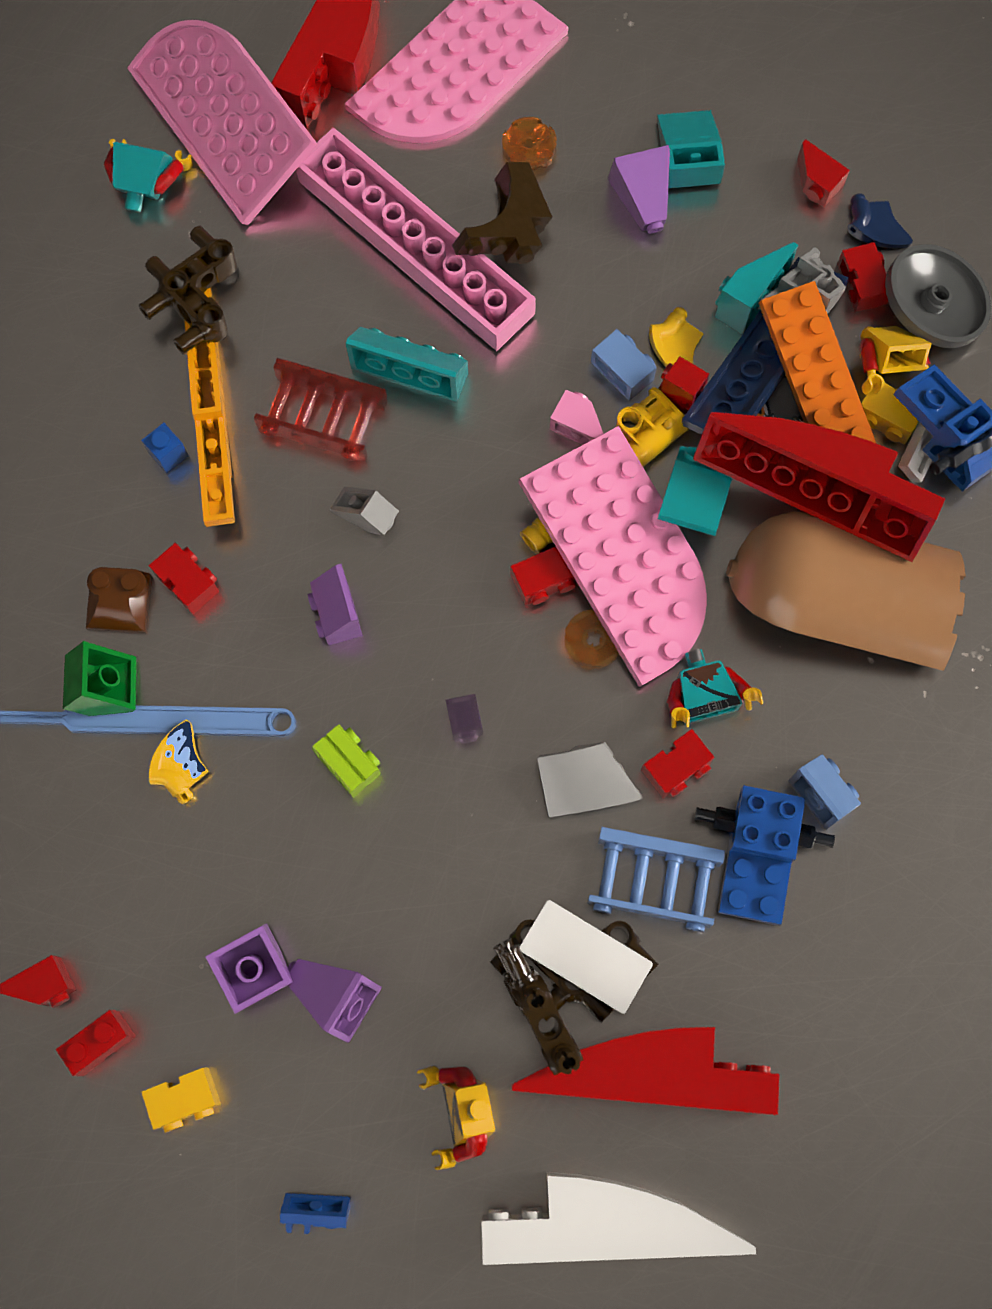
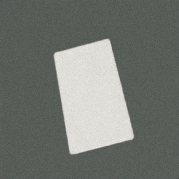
[520,900,653,1014]

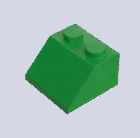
[62,641,137,716]

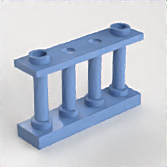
[587,827,725,932]

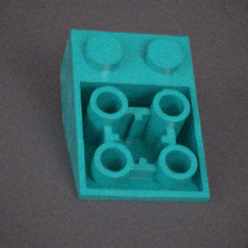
[657,110,725,188]

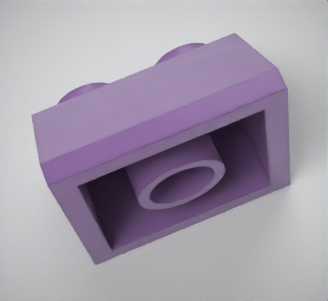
[307,564,363,646]
[205,923,293,1014]

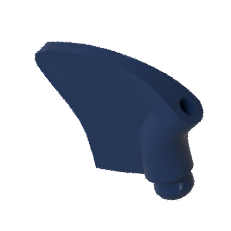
[847,193,913,248]

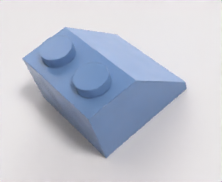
[788,754,861,830]

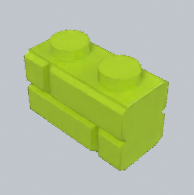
[312,724,381,797]

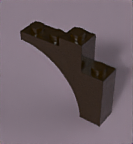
[452,162,553,264]

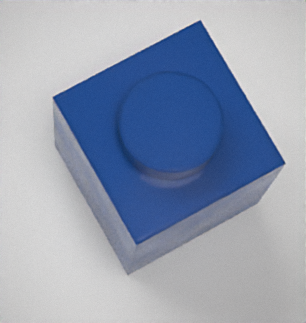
[141,423,189,474]

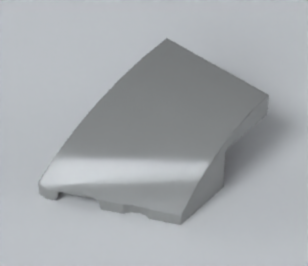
[759,247,846,314]
[537,742,643,817]

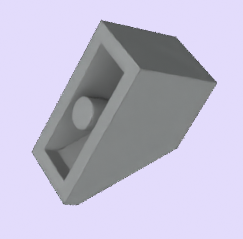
[330,486,399,535]

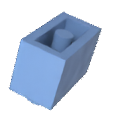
[591,329,657,401]

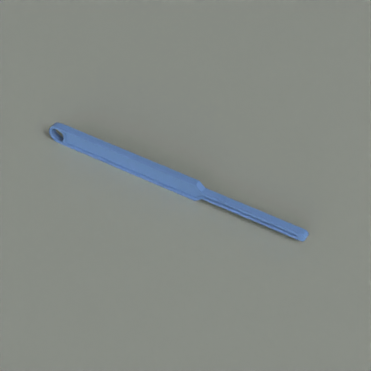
[0,706,296,737]

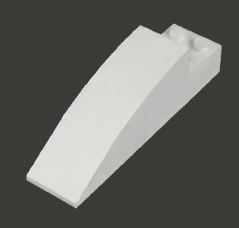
[482,1172,756,1265]

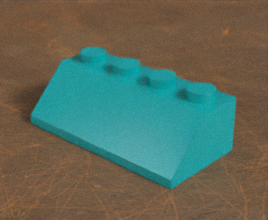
[345,327,468,402]

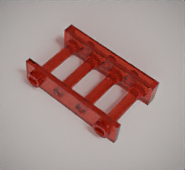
[254,358,388,461]

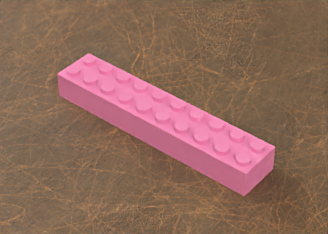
[296,127,536,351]

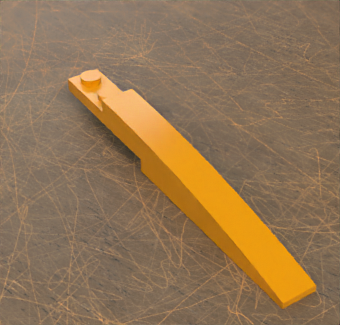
[184,287,235,527]

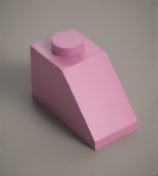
[550,390,603,445]

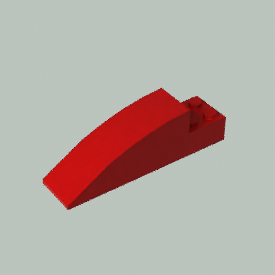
[271,0,380,129]
[693,412,945,562]
[512,1027,780,1115]

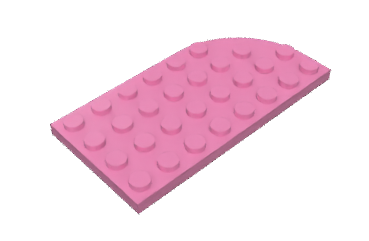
[345,0,568,143]
[127,20,317,225]
[518,426,707,687]

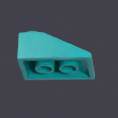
[715,242,798,335]
[658,446,732,536]

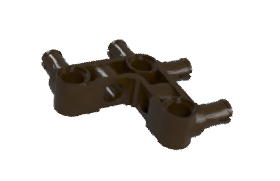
[139,226,237,355]
[490,919,659,1023]
[493,938,584,1076]

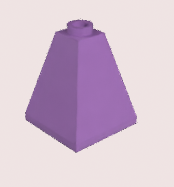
[608,145,670,234]
[287,959,382,1043]

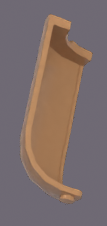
[726,511,966,671]

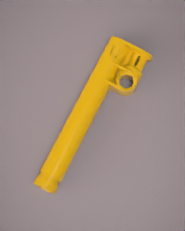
[520,387,689,554]

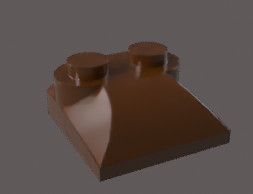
[86,567,153,633]

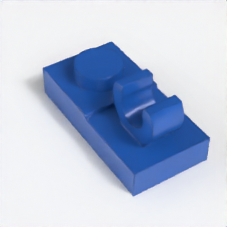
[280,1193,350,1234]

